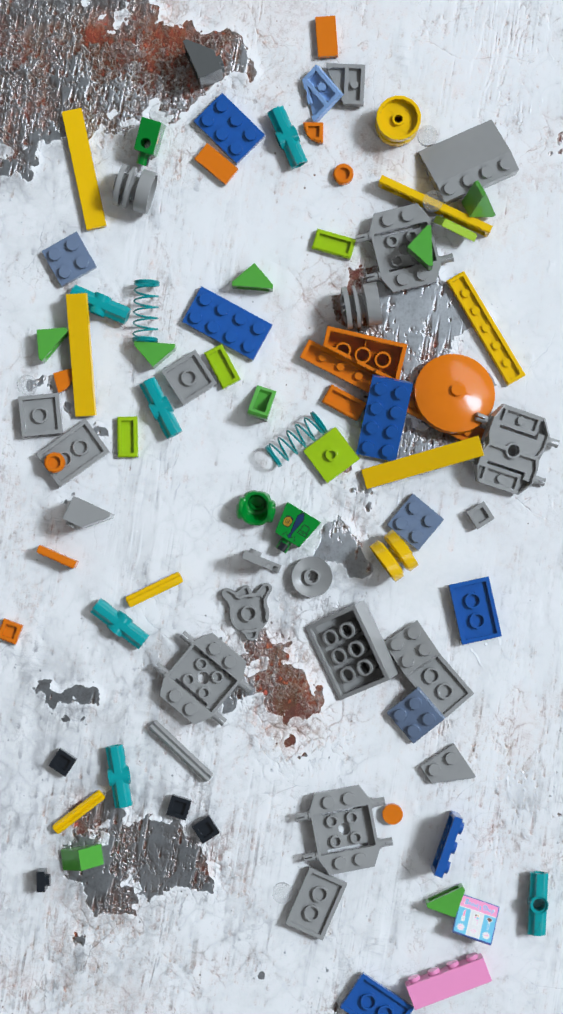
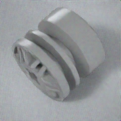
[112,163,158,214]
[340,282,382,330]

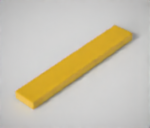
[62,108,107,231]
[378,175,493,237]
[446,271,525,386]
[66,293,97,417]
[362,436,485,489]

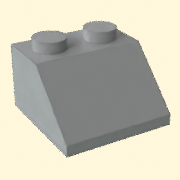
[63,496,114,530]

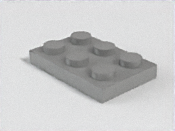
[36,419,110,488]
[403,655,474,719]
[285,866,347,941]

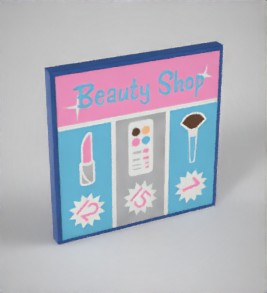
[452,895,500,946]

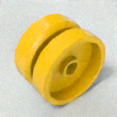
[375,96,421,147]
[369,529,418,582]

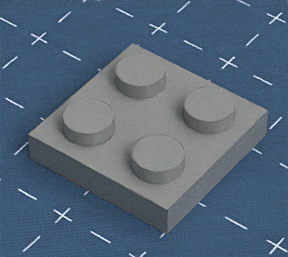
[161,350,217,406]
[18,393,63,438]
[385,620,441,677]

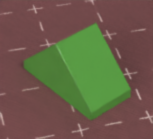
[461,180,496,217]
[407,225,433,270]
[232,263,273,292]
[37,327,69,363]
[134,341,176,369]
[247,385,277,421]
[61,843,104,871]
[425,883,465,918]

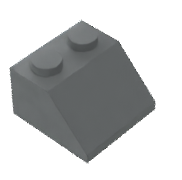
[183,39,225,89]

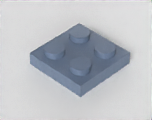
[42,231,97,287]
[387,494,444,551]
[387,687,445,744]

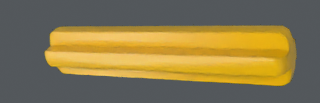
[126,572,183,607]
[52,790,105,834]

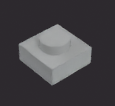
[466,501,495,529]

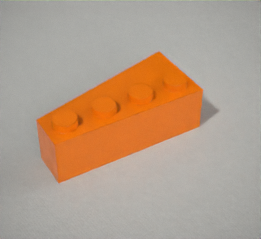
[323,326,408,379]

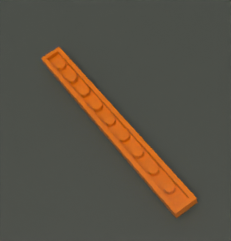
[300,339,485,441]

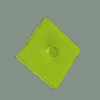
[303,427,359,483]

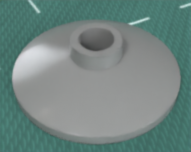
[292,556,332,597]

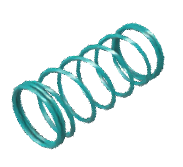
[132,279,160,343]
[265,411,328,467]

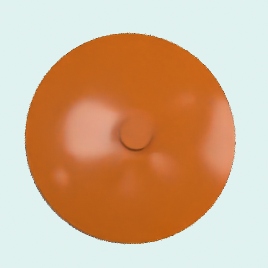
[413,354,495,434]

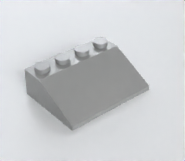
[418,119,519,205]
[305,600,399,700]

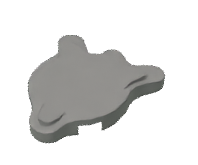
[221,583,272,641]

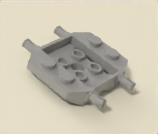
[356,203,454,293]
[468,404,560,495]
[153,631,253,726]
[296,785,393,875]

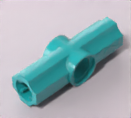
[267,106,308,169]
[70,285,131,325]
[139,377,182,439]
[90,598,149,649]
[105,744,133,808]
[527,871,549,936]

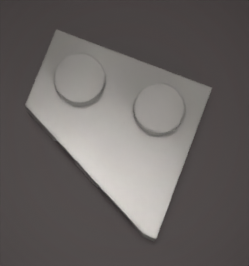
[326,63,365,107]
[242,548,282,573]
[420,743,476,783]

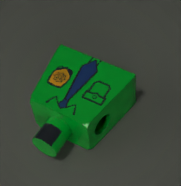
[134,117,166,167]
[275,502,321,553]

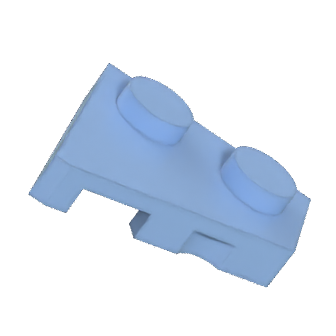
[302,65,344,122]

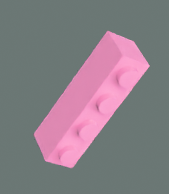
[405,953,492,1010]

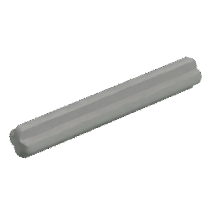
[149,720,213,782]

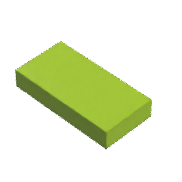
[433,216,477,242]
[312,228,356,260]
[204,344,241,389]
[117,416,138,458]

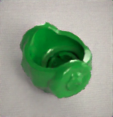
[236,490,276,526]

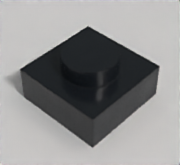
[48,748,77,777]
[166,794,192,821]
[192,815,220,844]
[36,868,51,892]

